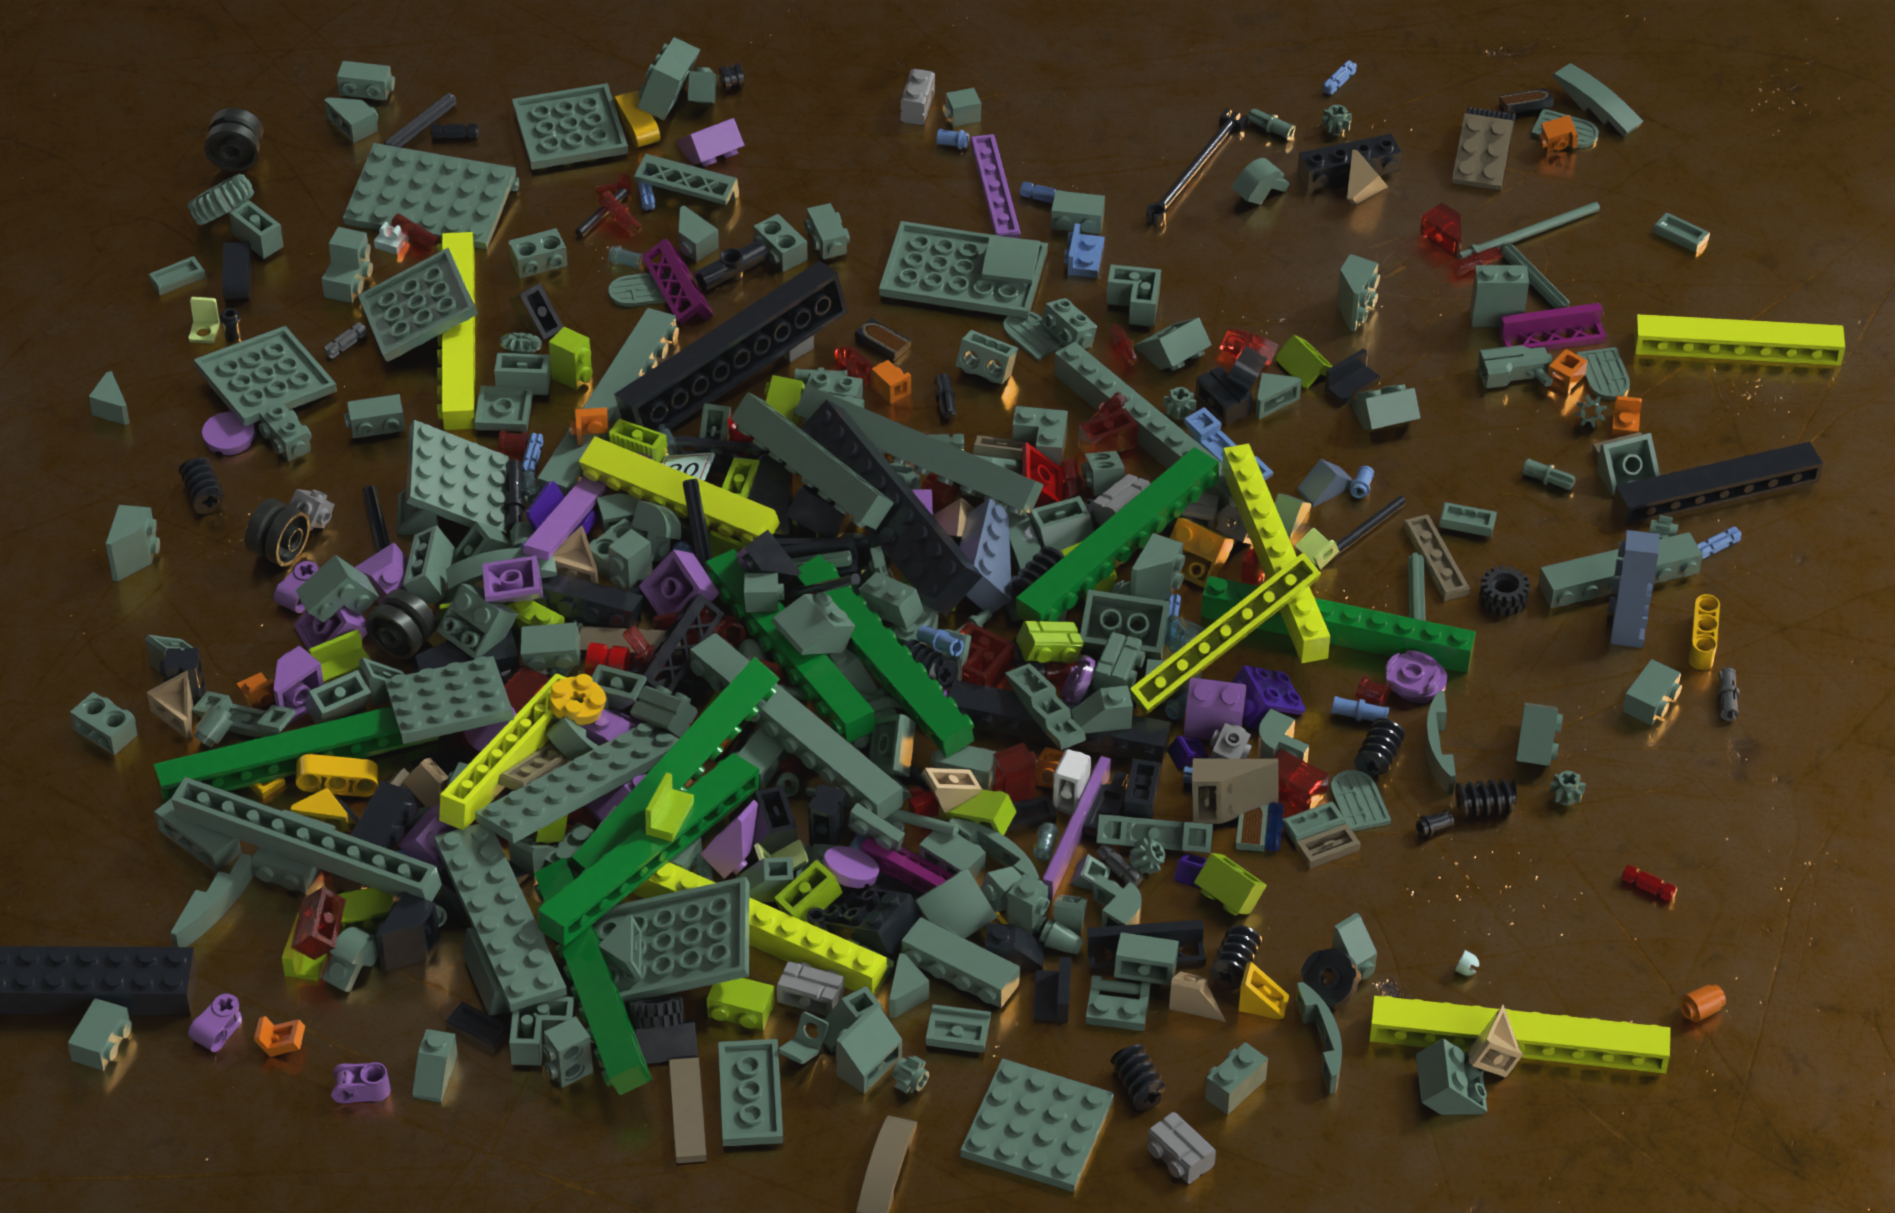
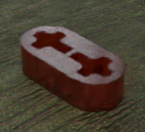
[835,346,873,385]

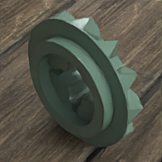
[500,332,542,354]

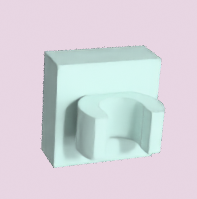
[374,222,409,255]

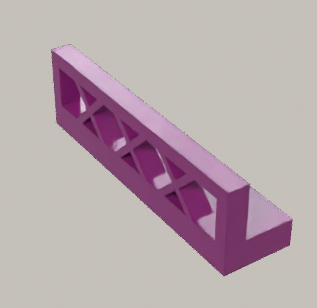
[642,238,714,324]
[1499,303,1607,350]
[861,837,954,894]

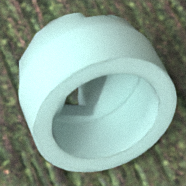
[1455,950,1479,976]

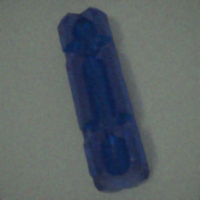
[1264,802,1284,852]

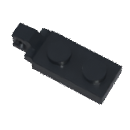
[1082,771,1127,837]

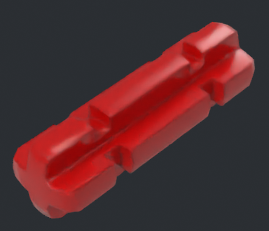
[1622,865,1677,901]

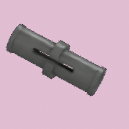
[1717,667,1740,721]

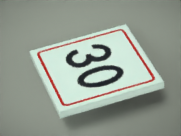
[662,452,715,481]

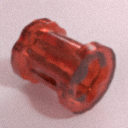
[498,430,529,455]
[922,472,957,505]
[1356,676,1391,707]

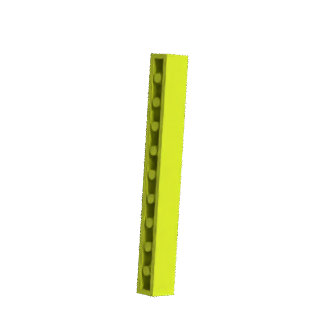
[437,232,475,430]
[1222,444,1330,663]
[631,862,887,996]
[1370,996,1670,1074]

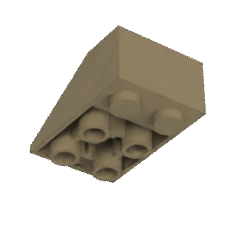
[1192,759,1279,824]

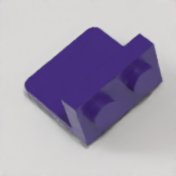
[526,481,598,537]
[1231,666,1305,729]

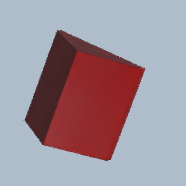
[1022,442,1064,509]

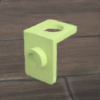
[189,297,220,344]
[1296,528,1339,570]
[754,839,808,871]

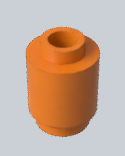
[1680,984,1726,1022]

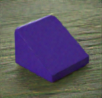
[1167,736,1209,769]
[1175,853,1207,888]

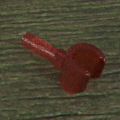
[596,174,631,193]

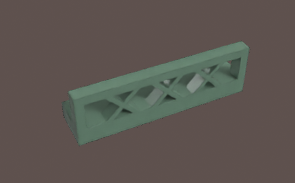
[634,154,739,205]

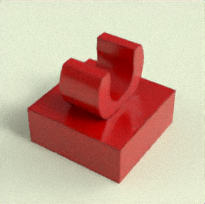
[909,786,939,818]

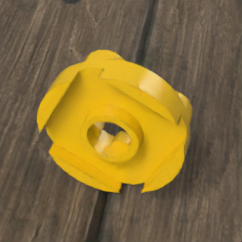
[549,674,606,725]

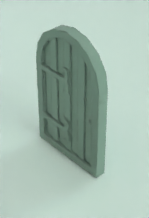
[1531,109,1599,148]
[609,270,677,307]
[1003,311,1065,361]
[1576,347,1630,400]
[1331,770,1391,832]

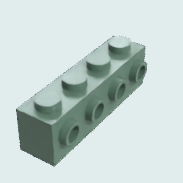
[902,917,1020,1008]

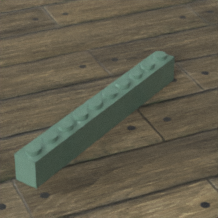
[537,308,679,498]
[1054,341,1236,512]
[794,384,1044,516]
[690,633,903,819]
[171,777,442,901]

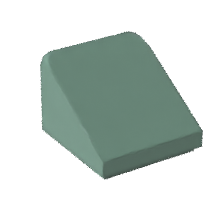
[1071,854,1111,890]

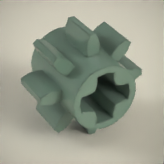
[1321,105,1352,135]
[1164,387,1196,419]
[1575,395,1607,427]
[1649,515,1678,539]
[1549,770,1586,806]
[1129,838,1165,875]
[892,1055,929,1094]

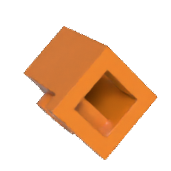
[1538,115,1578,152]
[1548,349,1588,396]
[871,360,911,404]

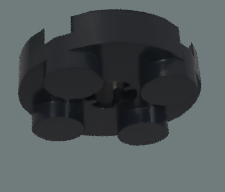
[1301,948,1361,1008]

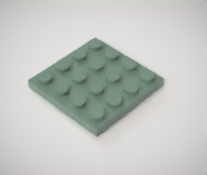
[512,83,628,170]
[358,248,478,362]
[194,326,337,426]
[405,420,509,535]
[385,656,514,744]
[960,1058,1114,1192]

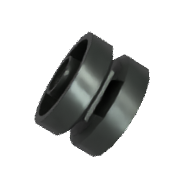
[204,108,264,171]
[245,498,310,567]
[365,589,437,660]

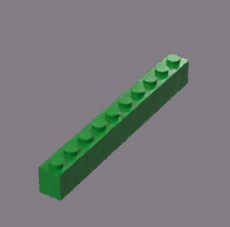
[1016,447,1219,622]
[706,549,876,743]
[795,555,974,758]
[1201,576,1476,673]
[568,656,779,875]
[154,706,439,804]
[538,753,759,947]
[534,857,652,1095]

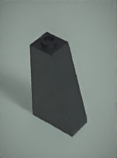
[740,455,794,542]
[412,628,520,673]

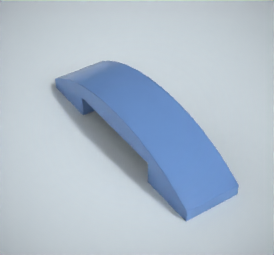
[1184,407,1273,480]

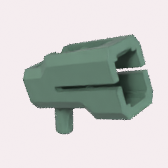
[1477,345,1553,388]

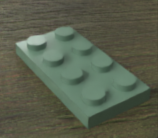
[718,1039,783,1146]

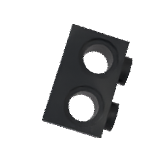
[1124,759,1161,819]

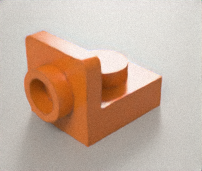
[1612,396,1642,437]
[571,407,609,445]
[236,672,275,709]
[1034,747,1065,789]

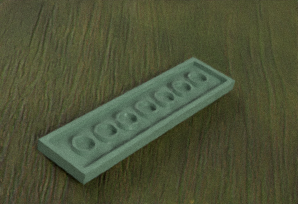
[475,722,679,843]
[434,824,567,1012]

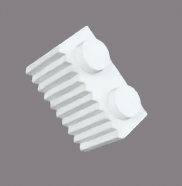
[1053,749,1091,815]

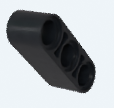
[222,241,251,300]
[1226,345,1268,393]

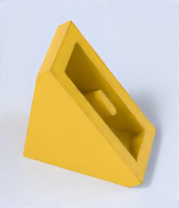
[291,788,350,835]
[1239,962,1289,1020]

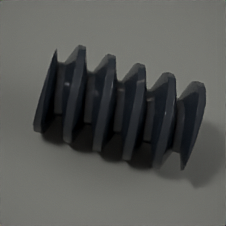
[179,457,225,514]
[1011,546,1064,595]
[904,639,958,690]
[1354,718,1406,777]
[1455,777,1517,818]
[1209,925,1262,990]
[1110,1044,1166,1111]

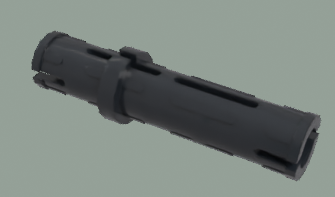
[504,459,525,531]

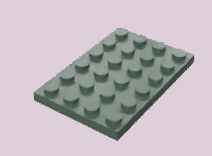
[343,143,516,250]
[879,221,1048,319]
[578,876,750,1007]

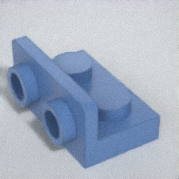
[1064,223,1105,278]

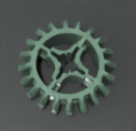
[187,174,254,225]

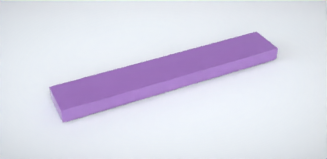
[970,134,1021,239]
[523,476,608,560]
[1043,756,1111,900]

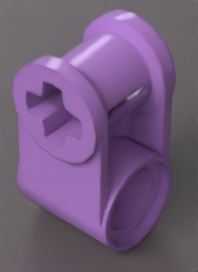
[273,561,319,613]
[188,994,242,1052]
[331,1062,391,1104]

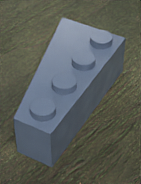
[959,499,1012,613]
[1608,530,1660,648]

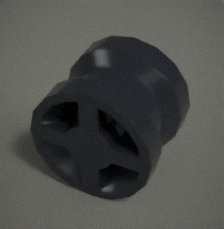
[719,63,745,90]

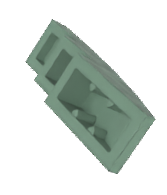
[1553,63,1643,137]
[998,503,1041,572]
[1005,663,1086,750]
[171,853,254,947]

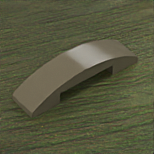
[856,1116,917,1213]

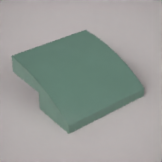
[982,235,1040,284]
[914,868,997,939]

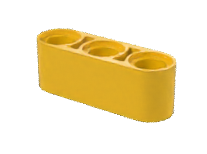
[613,90,661,148]
[1689,594,1720,670]
[296,754,378,797]

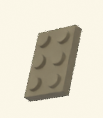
[1452,113,1513,191]

